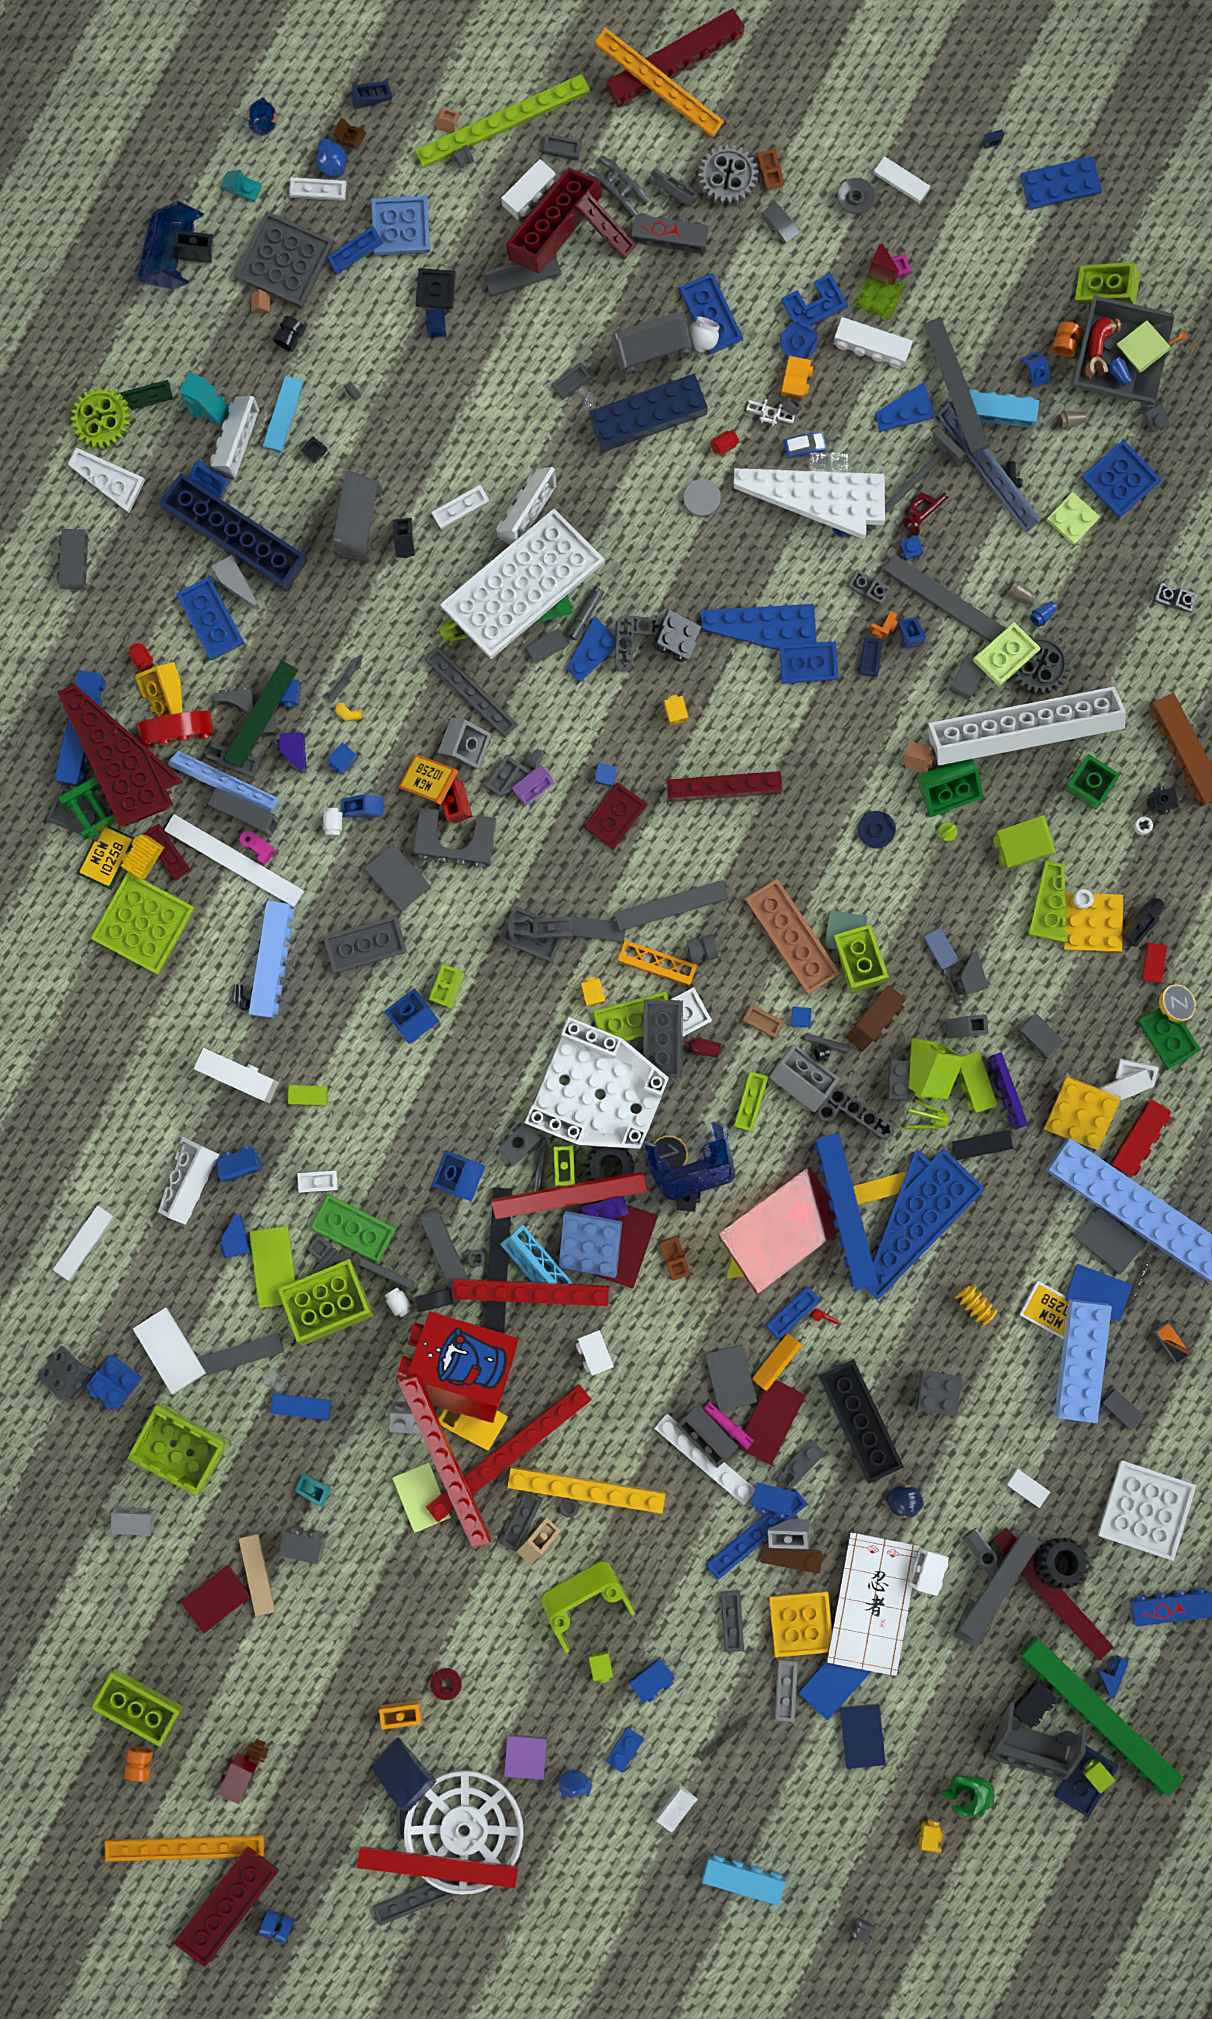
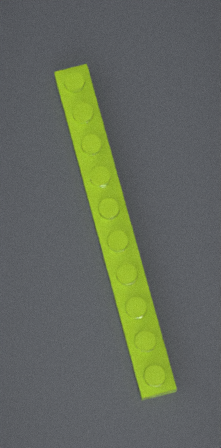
[415,74,590,169]

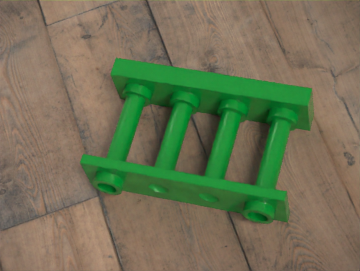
[59,777,117,840]

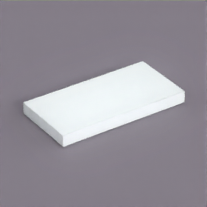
[133,1308,206,1395]

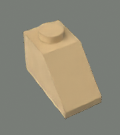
[516,1517,561,1565]

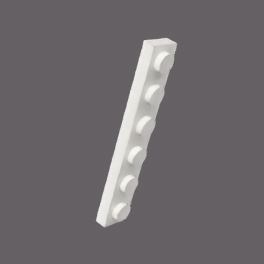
[654,1413,755,1505]

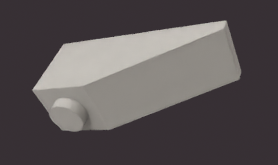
[212,555,260,610]

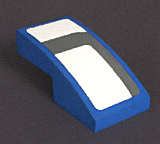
[783,432,827,458]

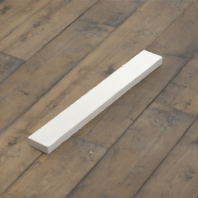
[164,814,305,908]

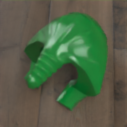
[941,1776,995,1817]

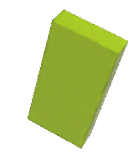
[288,1085,328,1106]

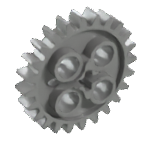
[698,144,759,206]

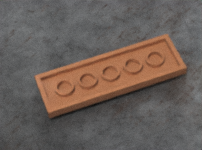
[745,878,840,995]

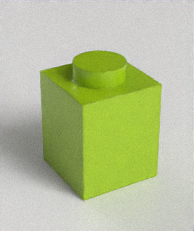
[589,1651,613,1683]
[1081,1758,1116,1793]

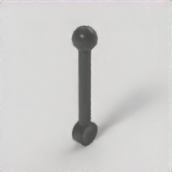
[943,968,963,1006]

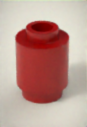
[710,430,740,456]
[128,643,154,672]

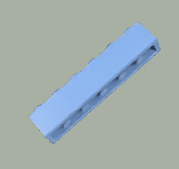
[249,901,294,1019]

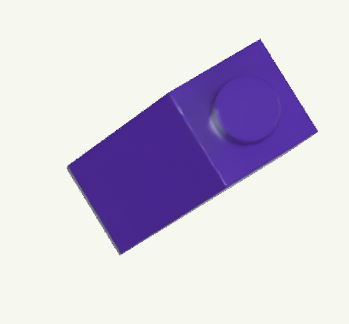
[277,732,307,773]

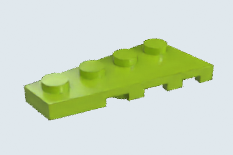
[1029,860,1067,943]

